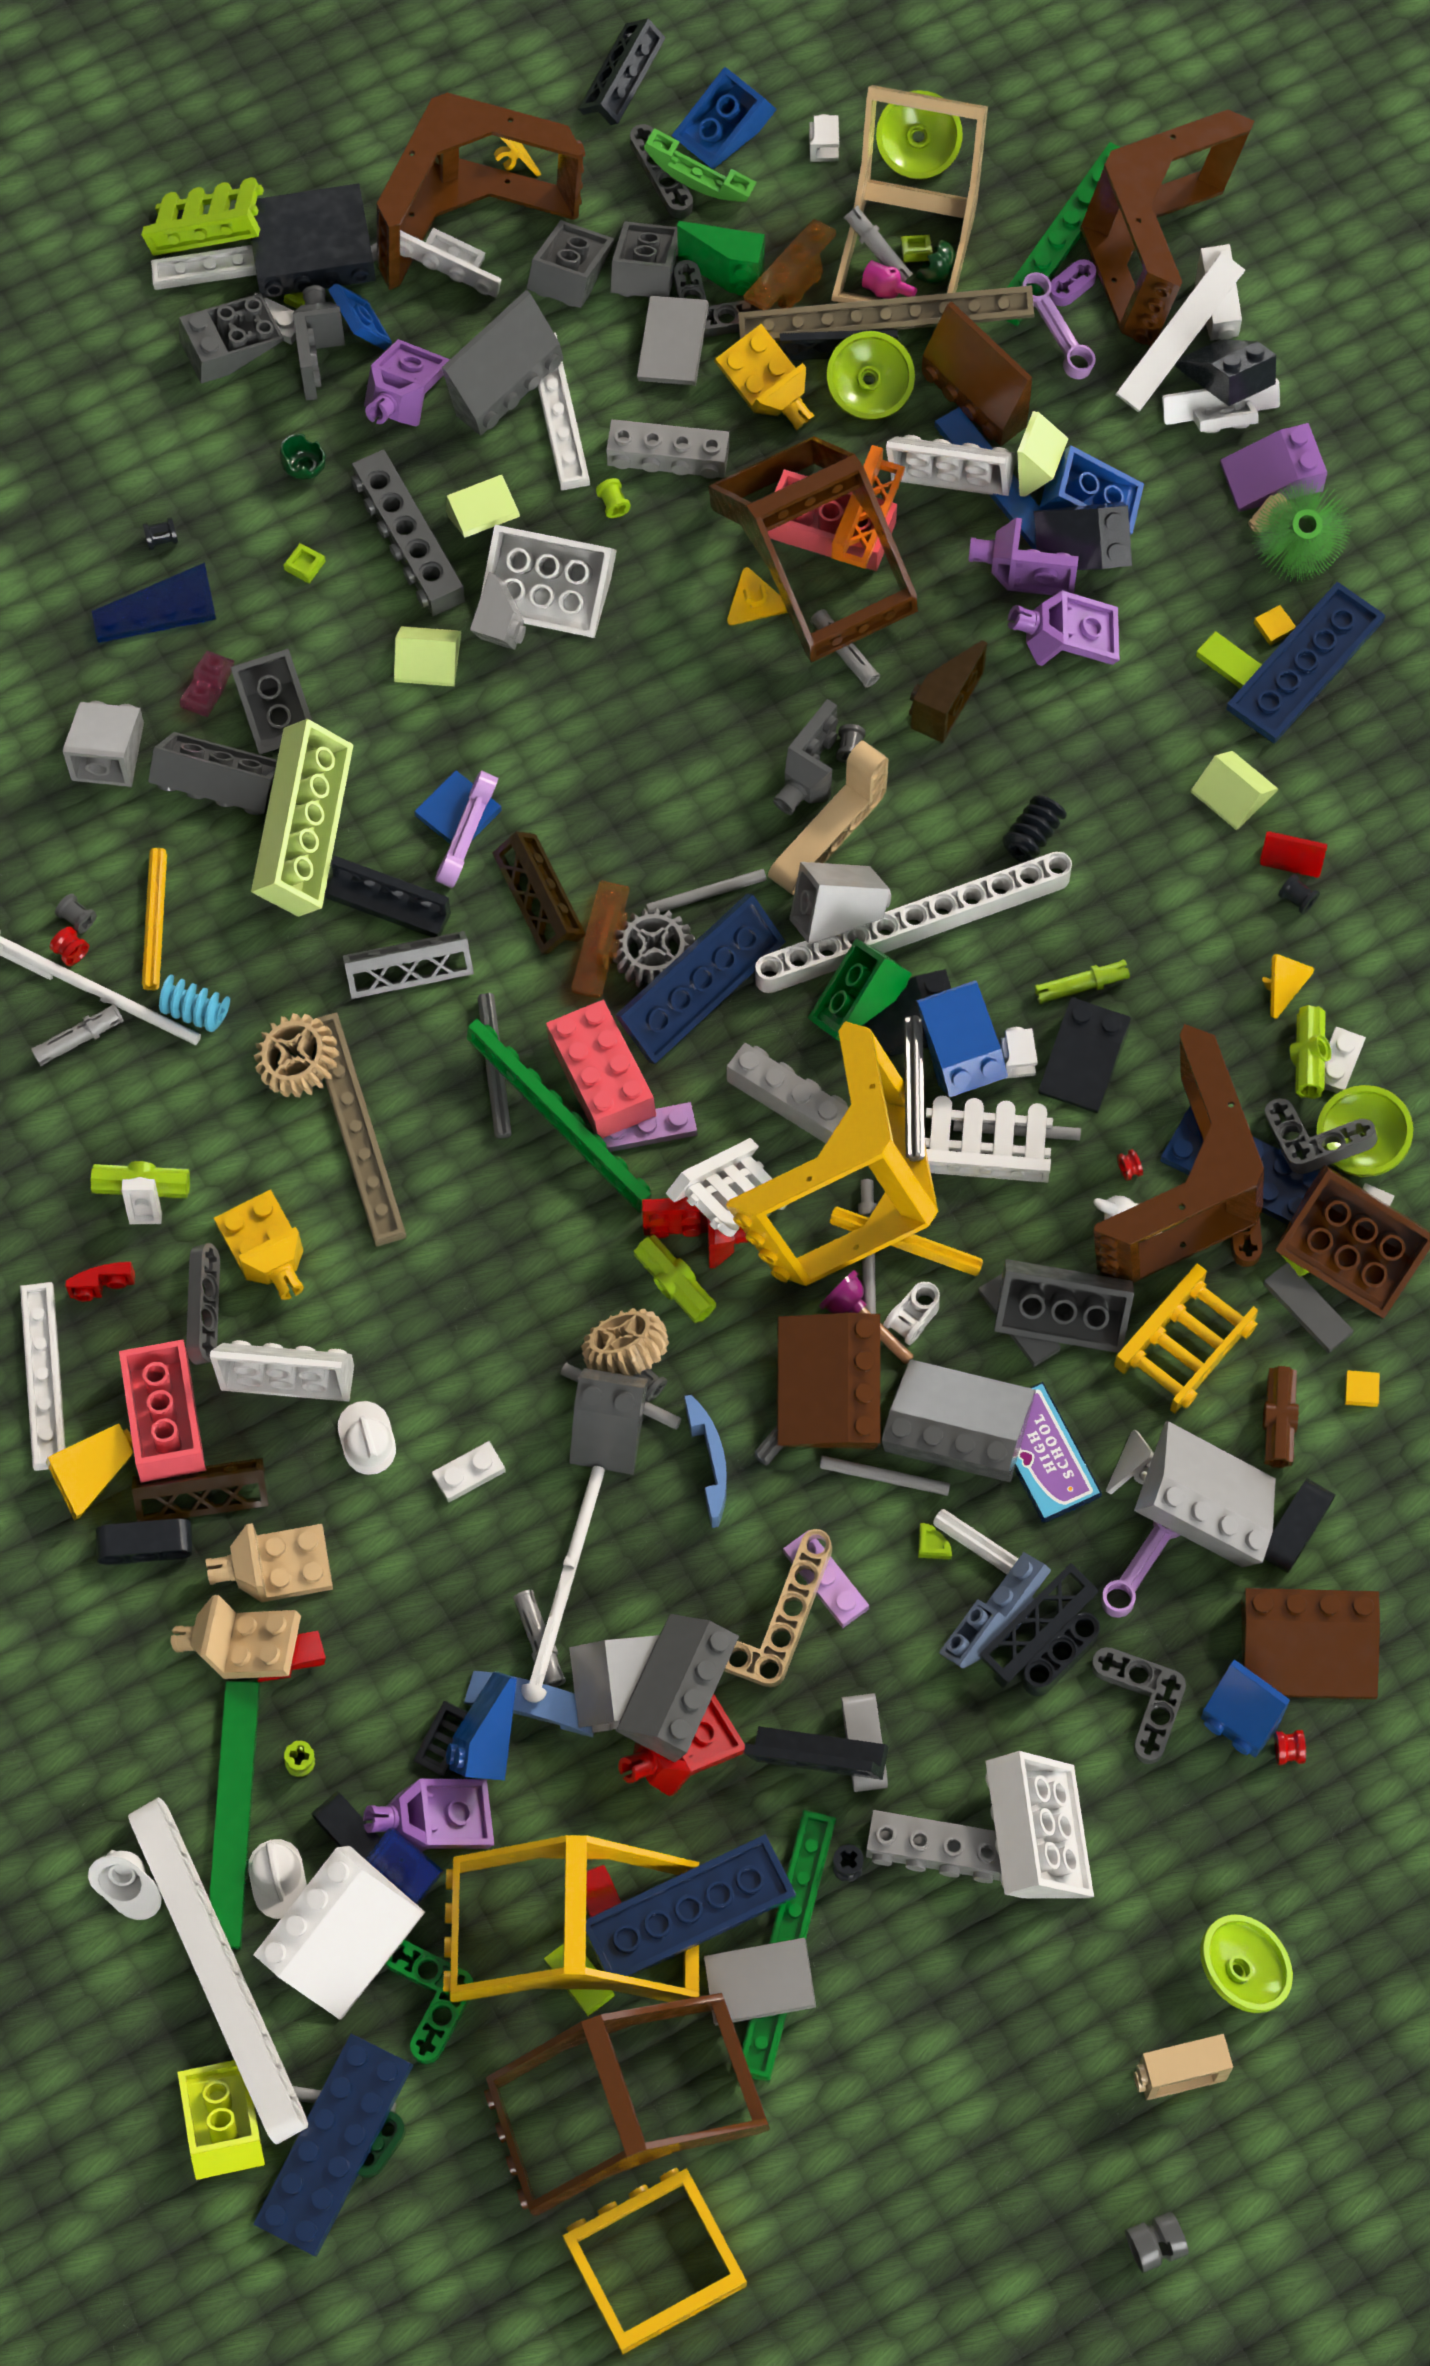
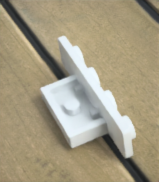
[400,228,502,297]
[1162,378,1280,433]

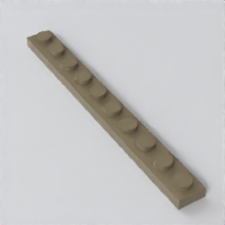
[738,285,1034,341]

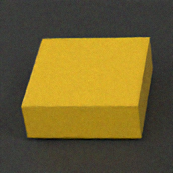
[1254,605,1296,646]
[1345,1370,1380,1407]

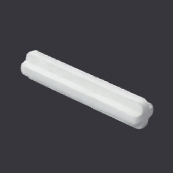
[933,1509,1018,1574]

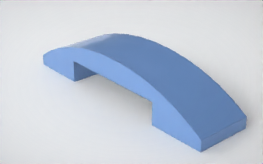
[685,1395,727,1528]
[464,1671,594,1737]

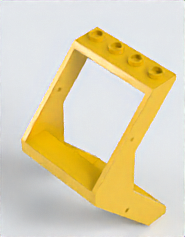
[726,1021,938,1286]
[443,1835,699,2002]

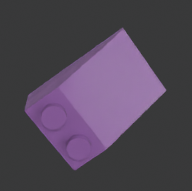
[1220,423,1327,512]

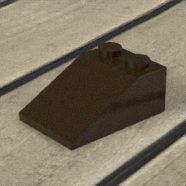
[909,640,988,743]

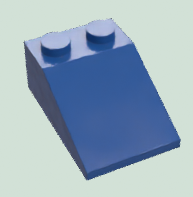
[671,67,777,169]
[1039,445,1144,535]
[917,980,1008,1098]
[1201,1659,1290,1758]
[446,1672,517,1781]

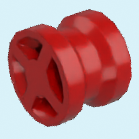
[49,927,90,966]
[1274,1730,1306,1765]

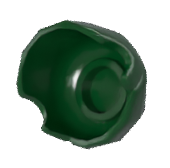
[916,240,955,284]
[280,433,326,480]

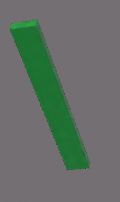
[209,1681,260,1949]
[742,1809,836,2082]

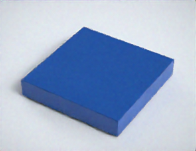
[328,283,392,350]
[414,771,502,844]

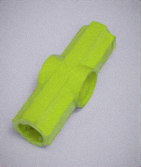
[1290,1005,1332,1099]
[91,1161,190,1198]
[634,1235,716,1324]

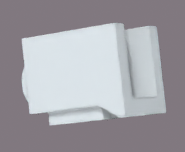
[809,114,839,162]
[1000,1027,1038,1079]

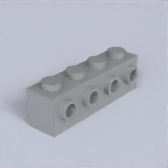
[607,419,729,478]
[727,1043,849,1143]
[866,1810,1001,1883]

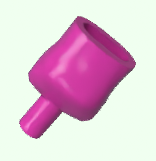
[862,260,917,299]

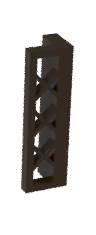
[492,831,586,954]
[132,1458,269,1522]

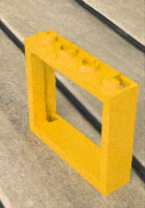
[562,2168,747,2355]

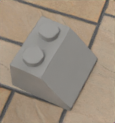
[470,572,526,650]

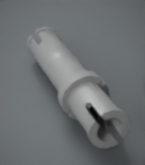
[843,205,913,282]
[810,609,880,688]
[31,1004,124,1066]
[513,1590,566,1687]

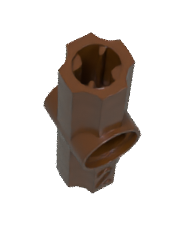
[1263,1366,1299,1468]

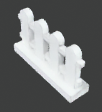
[924,1096,1053,1183]
[666,1138,787,1237]

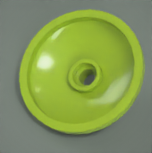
[876,90,963,179]
[826,331,915,420]
[1317,1085,1413,1177]
[1200,1915,1293,2013]

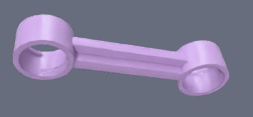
[1021,272,1096,379]
[435,770,498,888]
[1101,1521,1180,1618]

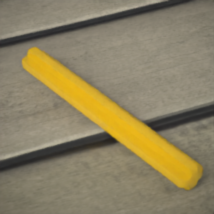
[142,848,167,991]
[830,1206,983,1276]

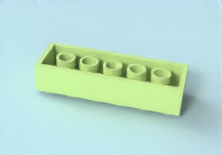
[251,719,353,917]

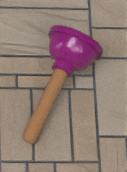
[819,1270,914,1364]

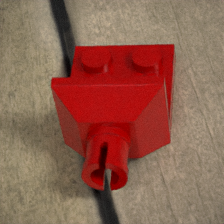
[642,1197,750,1268]
[618,1694,745,1797]

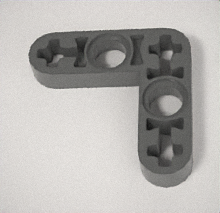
[674,260,768,338]
[1265,1098,1377,1174]
[1091,1647,1186,1764]

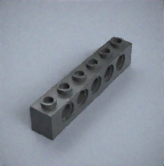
[350,449,465,616]

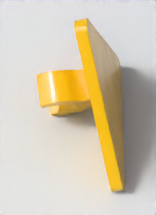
[494,137,541,177]
[727,567,788,625]
[1262,954,1314,1019]

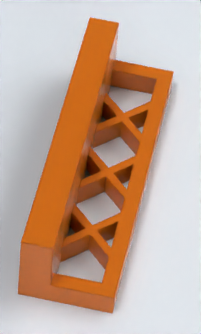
[831,445,905,569]

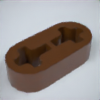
[1230,1217,1263,1267]

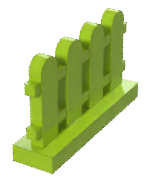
[141,177,264,256]

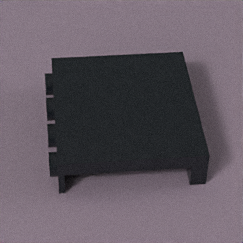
[251,183,376,298]

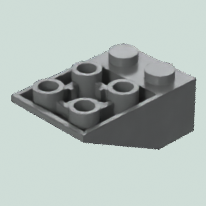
[179,293,284,384]

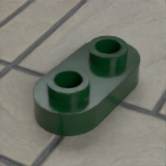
[358,2111,406,2178]

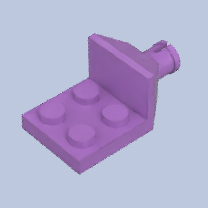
[364,339,450,427]
[968,518,1079,596]
[1007,590,1120,666]
[363,1779,494,1853]

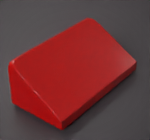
[1260,831,1328,878]

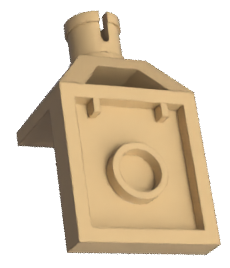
[206,1523,333,1603]
[171,1595,301,1679]

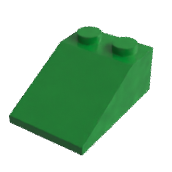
[677,221,765,297]
[808,938,912,1041]

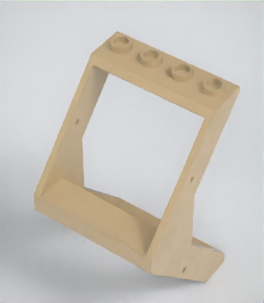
[831,85,988,303]

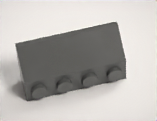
[148,732,277,815]
[994,1259,1134,1353]
[616,1614,739,1762]

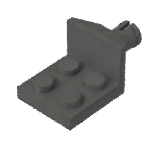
[293,285,345,400]
[773,699,839,815]

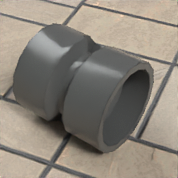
[1125,2211,1189,2273]

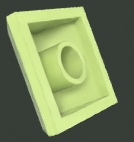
[1017,411,1068,497]
[446,475,520,538]
[394,626,461,687]
[1191,751,1278,830]

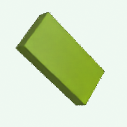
[1196,631,1262,689]

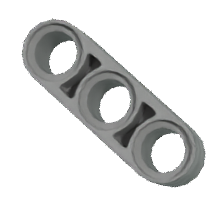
[841,1693,888,1792]

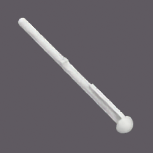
[0,930,201,1045]
[521,1466,605,1703]

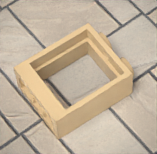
[1134,2034,1233,2101]

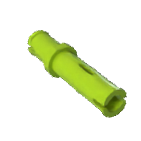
[1034,959,1130,1005]

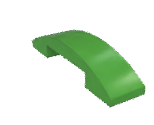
[644,128,757,202]

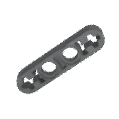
[630,124,693,219]
[186,1243,220,1365]

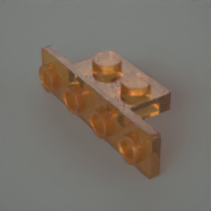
[744,219,836,310]
[571,881,630,998]

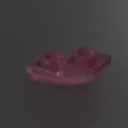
[180,651,234,717]

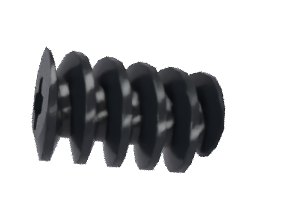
[1002,795,1067,863]

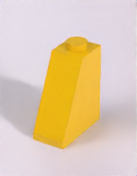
[46,1423,134,1521]

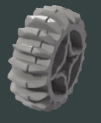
[612,907,695,988]

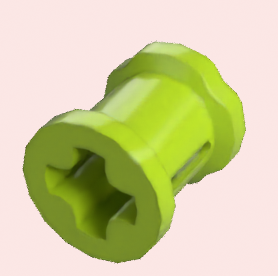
[596,478,631,519]
[284,1741,315,1777]

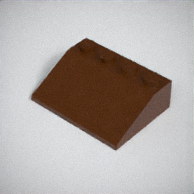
[922,301,1032,446]
[1275,1165,1430,1319]
[777,1313,880,1449]
[1241,1588,1380,1699]

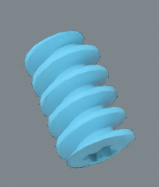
[159,975,230,1032]

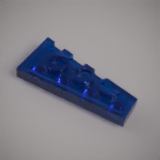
[91,563,217,643]

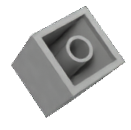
[63,701,144,787]
[789,862,891,943]
[569,1635,660,1733]

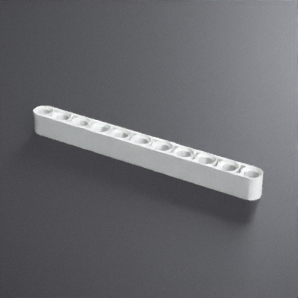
[755,852,1072,993]
[128,1798,308,2145]

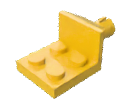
[714,324,815,430]
[214,1189,304,1300]

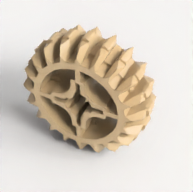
[253,1013,339,1098]
[581,1308,669,1376]

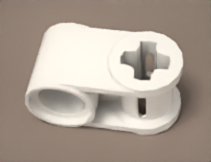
[883,1281,940,1345]

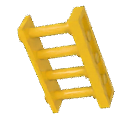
[1114,1263,1258,1414]

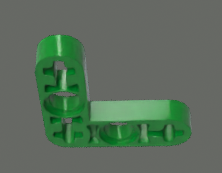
[385,1940,473,2064]

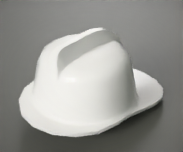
[338,1401,396,1475]
[248,1839,307,1919]
[88,1850,162,1920]

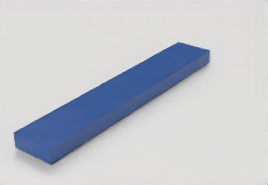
[935,407,1041,550]

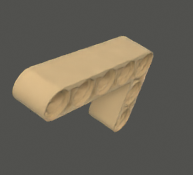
[768,741,889,895]
[724,1529,832,1688]

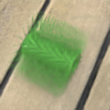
[1252,480,1352,582]

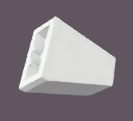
[1195,244,1242,341]

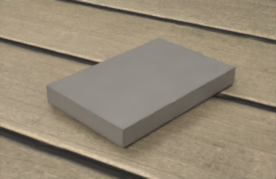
[637,296,709,385]
[704,1938,816,2026]

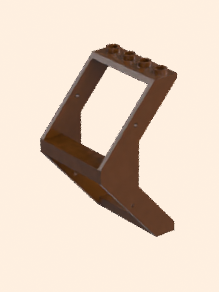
[377,92,586,290]
[1080,109,1255,346]
[708,436,918,663]
[1093,1024,1264,1283]
[484,1993,770,2216]

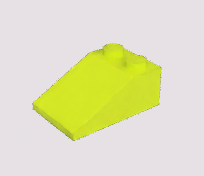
[178,2060,265,2180]

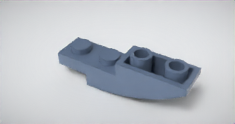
[939,1552,1051,1668]

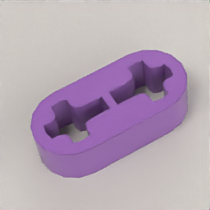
[1049,259,1096,306]

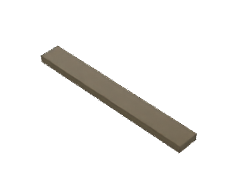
[314,1012,407,1247]

